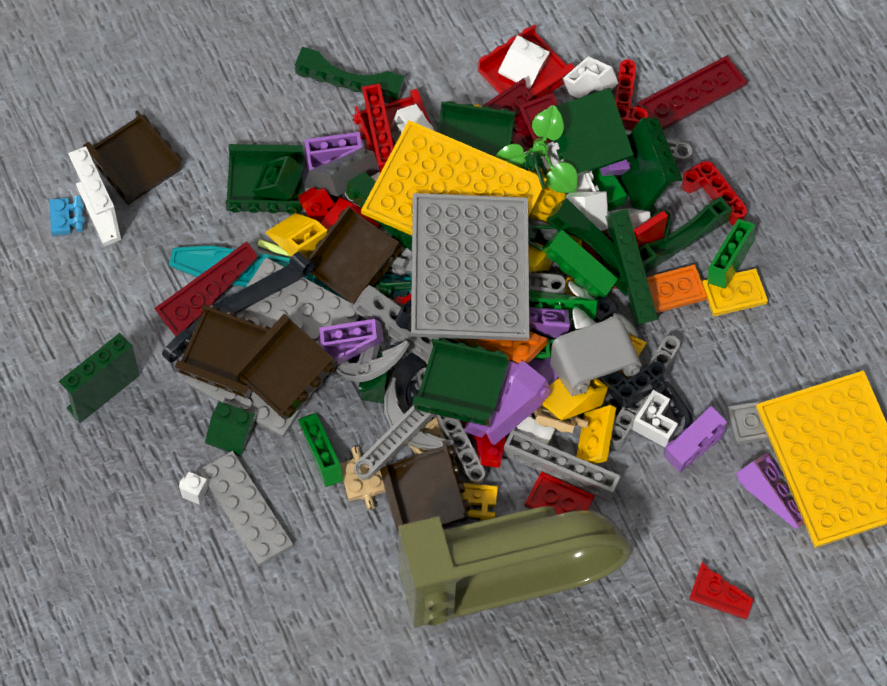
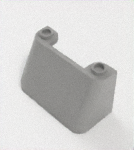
[550,317,641,397]

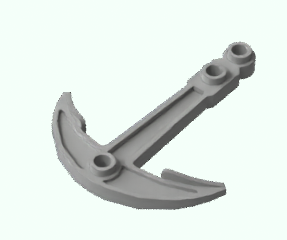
[335,291,410,382]
[384,377,454,450]

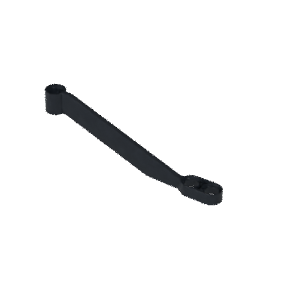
[162,252,315,363]

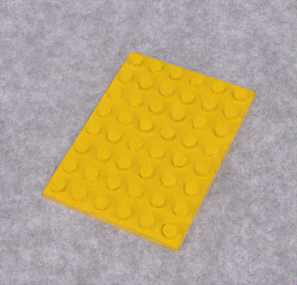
[361,120,547,235]
[756,370,887,548]

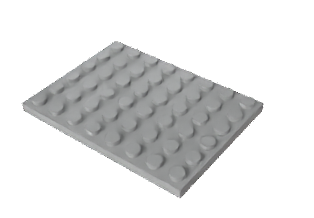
[411,193,529,341]
[184,258,361,438]

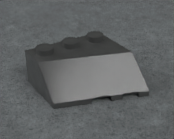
[304,148,379,196]

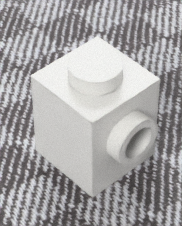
[179,472,208,505]

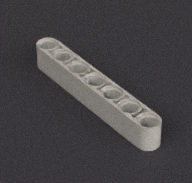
[609,336,680,450]
[417,368,485,485]

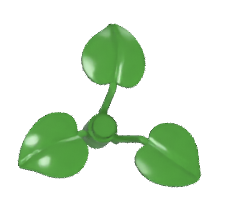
[495,105,577,193]

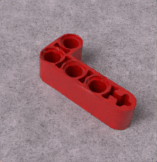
[615,59,648,130]
[681,161,747,225]

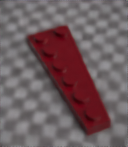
[154,241,259,337]

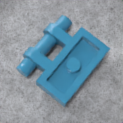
[49,196,85,236]

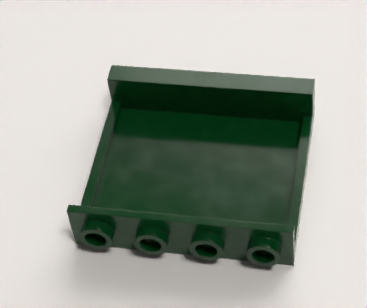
[553,88,635,176]
[437,101,515,157]
[621,117,683,217]
[225,144,304,214]
[59,333,139,424]
[412,338,510,427]

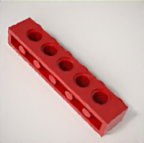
[362,83,394,173]

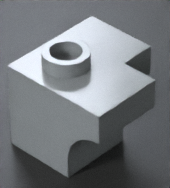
[391,247,412,277]

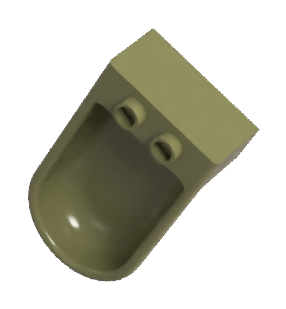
[398,507,632,628]

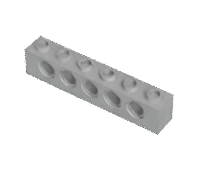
[352,285,439,363]
[503,430,621,501]

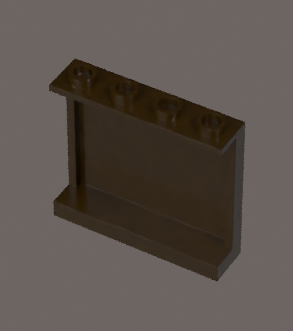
[83,110,182,205]
[307,206,404,305]
[175,305,271,399]
[231,314,338,420]
[380,440,471,536]

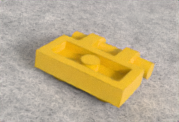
[463,483,498,521]

